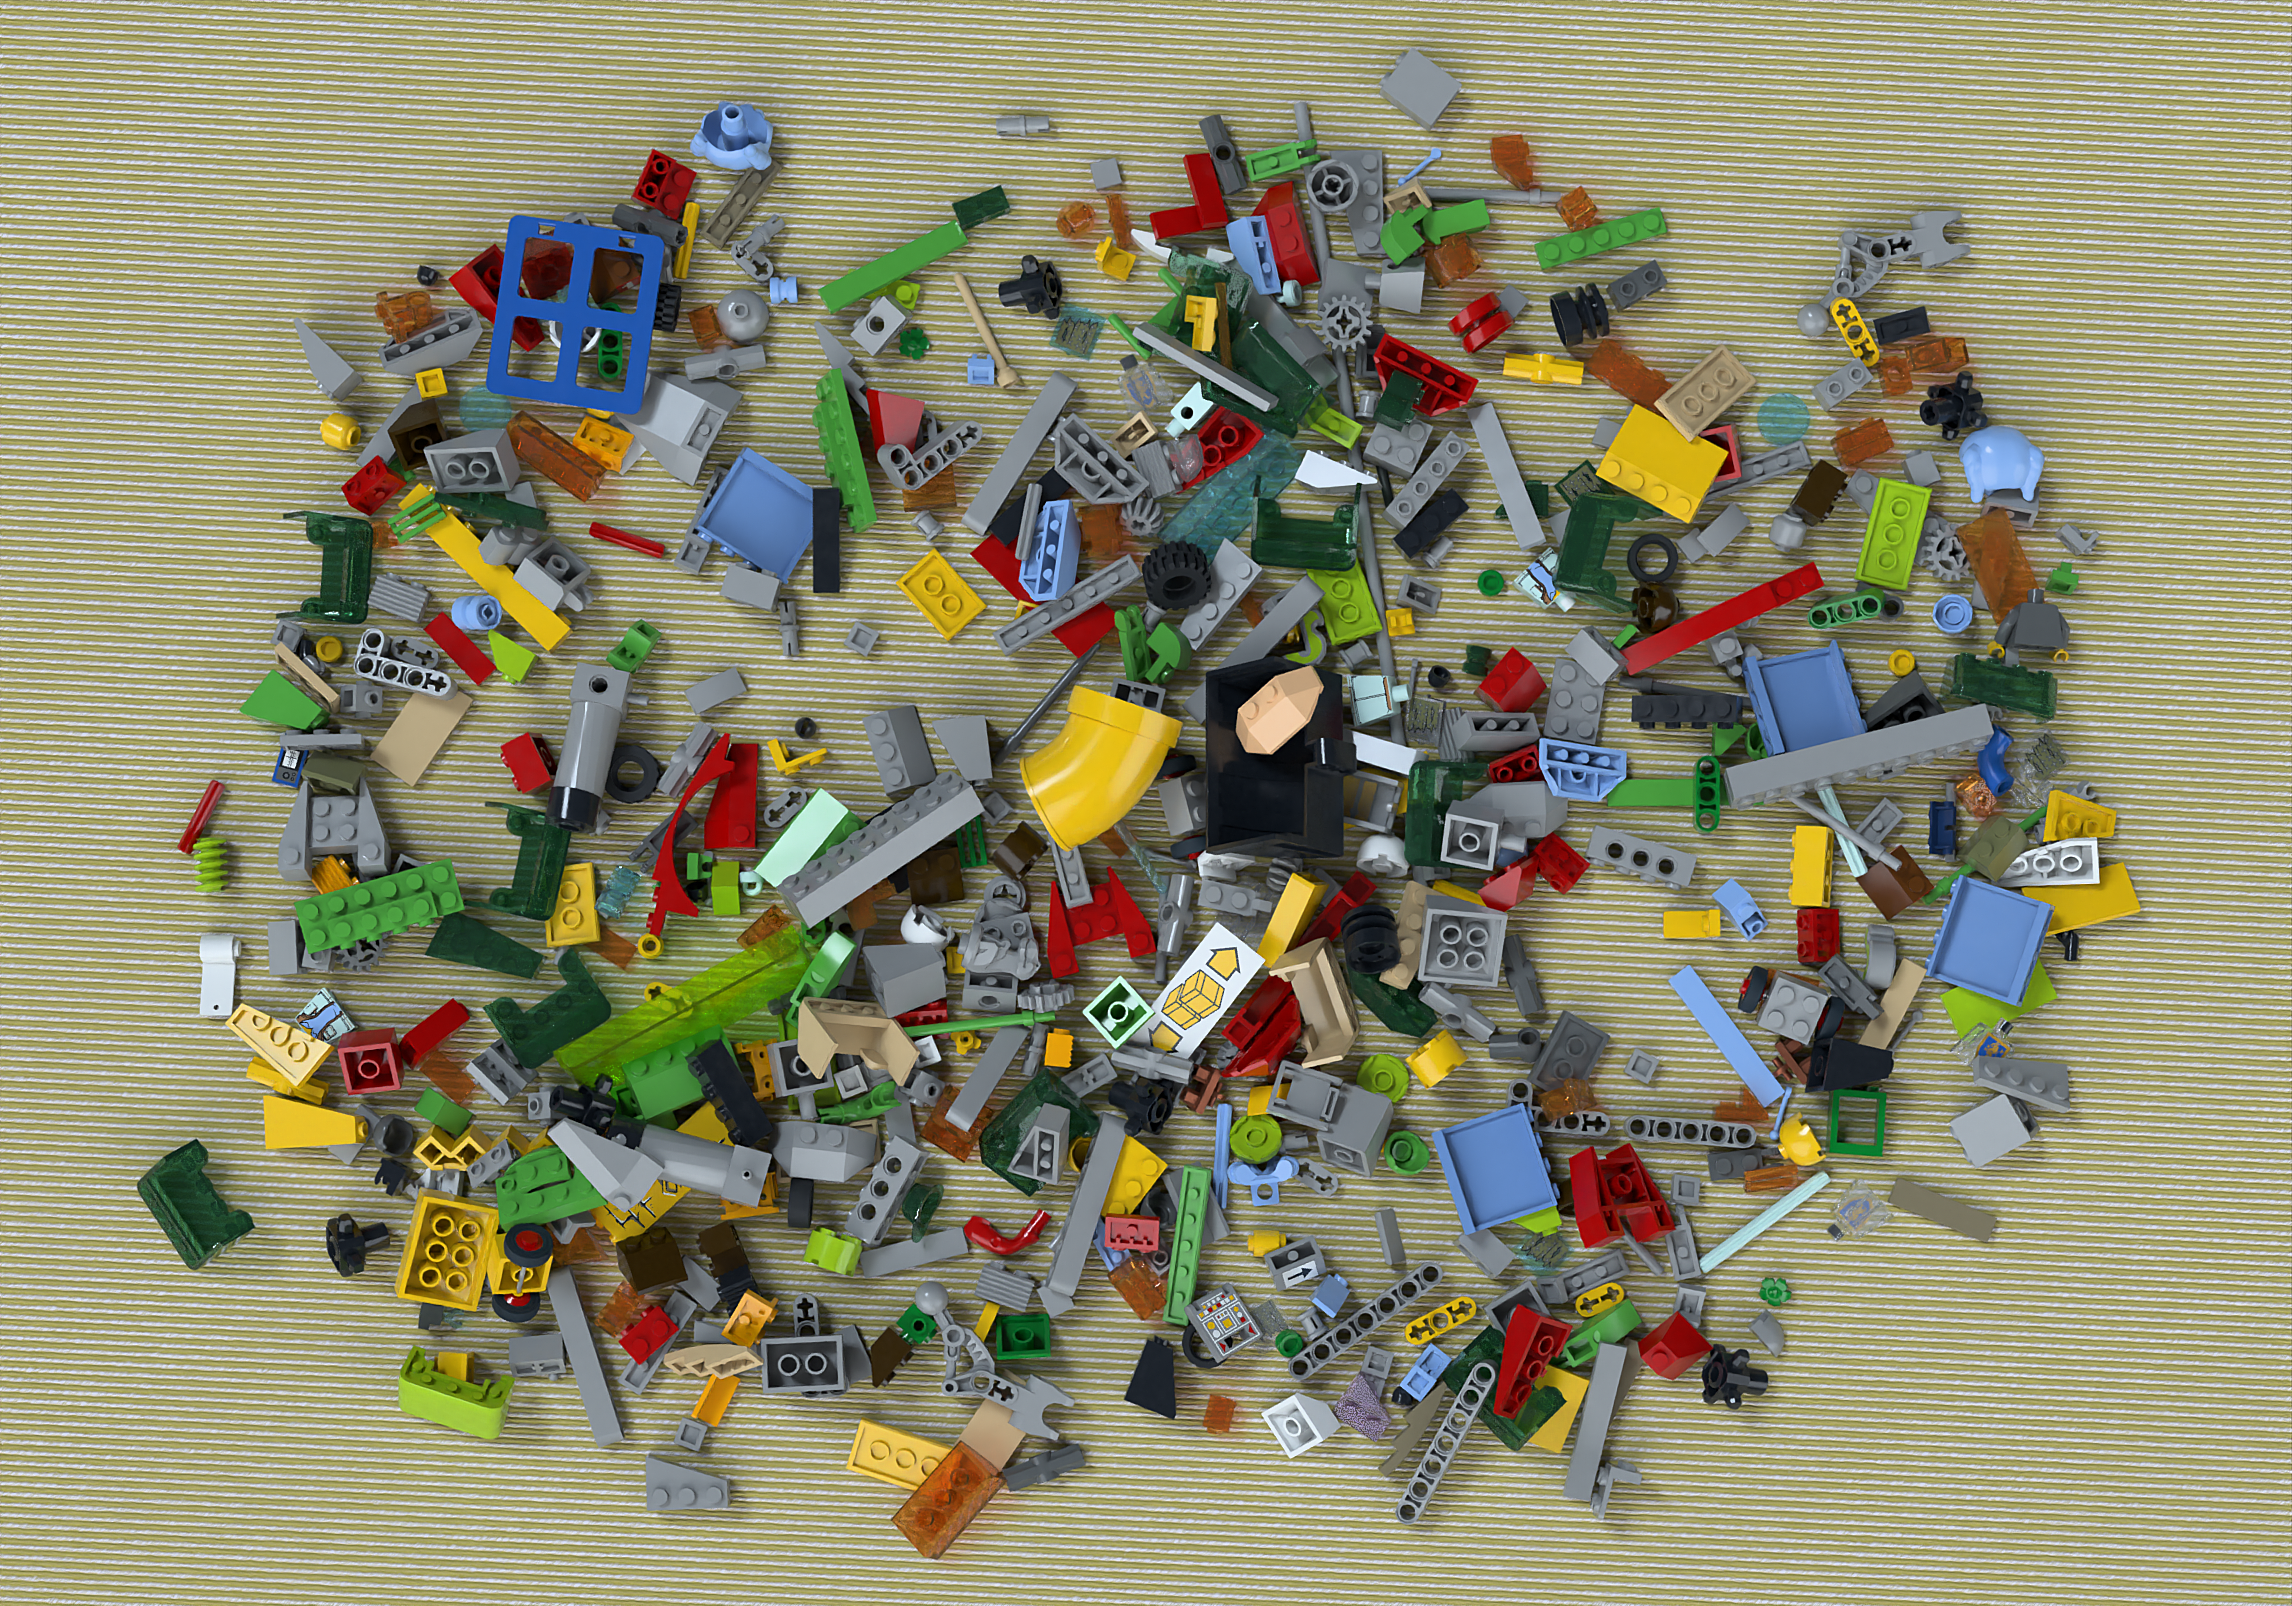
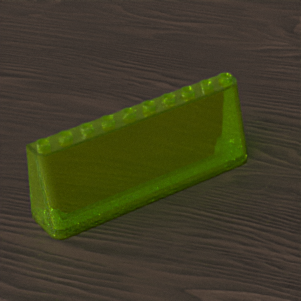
[553,925,814,1088]

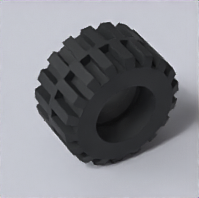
[1142,541,1212,611]

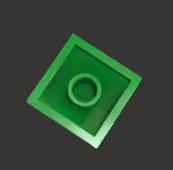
[996,1314,1051,1360]

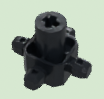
[998,255,1063,320]
[1920,371,1988,441]
[549,1074,616,1136]
[1108,1077,1175,1137]
[326,1213,390,1277]
[1701,1343,1768,1410]

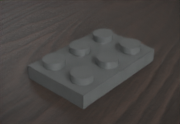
[1526,1010,1610,1106]

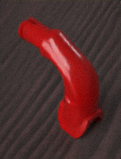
[964,1208,1052,1255]

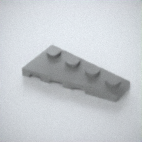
[1329,150,1384,255]
[1179,538,1265,652]
[1973,1055,2070,1114]

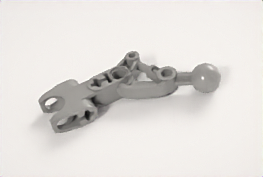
[1797,211,1971,336]
[915,1281,1075,1441]

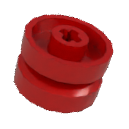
[1447,291,1515,355]

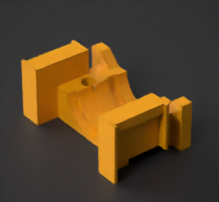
[731,1038,784,1102]
[718,1171,781,1220]

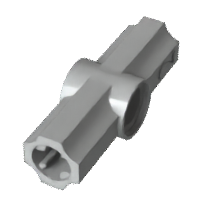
[684,344,766,380]
[656,720,719,799]
[1156,874,1195,957]
[1418,981,1496,1043]
[1111,1043,1194,1084]

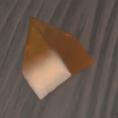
[551,1227,610,1267]

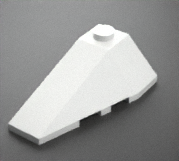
[1991,837,2100,887]

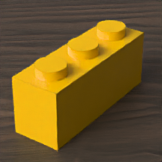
[1788,826,1835,908]

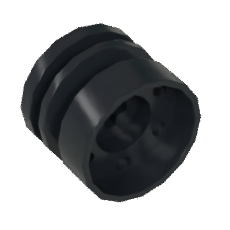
[1549,282,1610,348]
[1340,905,1401,974]

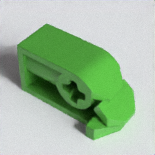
[1419,198,1490,246]

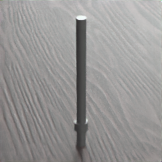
[991,642,1101,766]
[1618,675,1753,709]

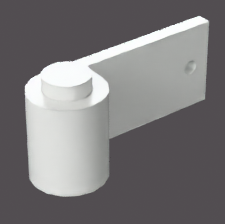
[200,935,241,1016]

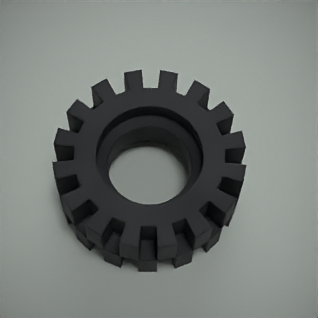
[653,282,682,333]

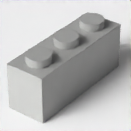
[1451,712,1540,751]

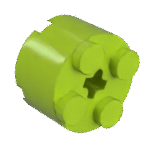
[802,1225,863,1277]

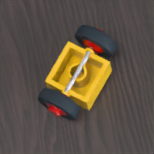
[487,1223,553,1323]

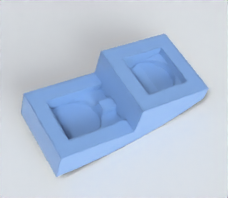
[1399,1343,1452,1402]

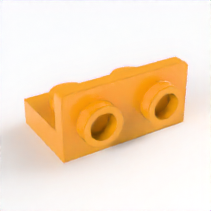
[572,415,634,472]
[721,1289,779,1348]

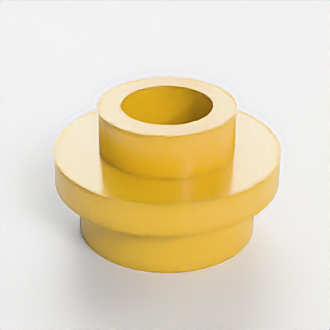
[638,933,664,959]

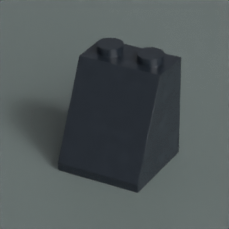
[1805,1038,1894,1094]
[1124,1335,1176,1420]

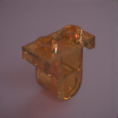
[374,291,433,344]
[736,903,797,965]

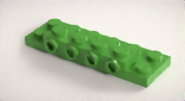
[812,368,878,534]
[294,858,466,954]

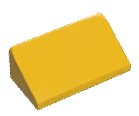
[1247,1083,1291,1116]

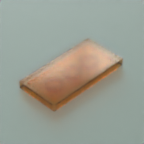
[1954,507,2045,625]

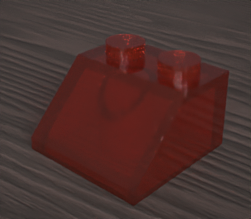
[521,230,573,300]

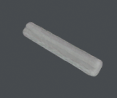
[1015,483,1042,561]

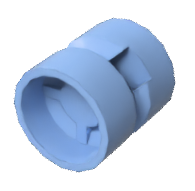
[451,595,502,630]

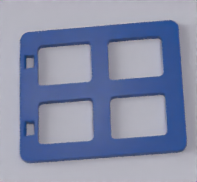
[486,215,665,415]

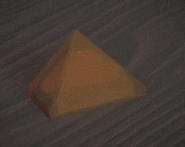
[687,304,723,351]

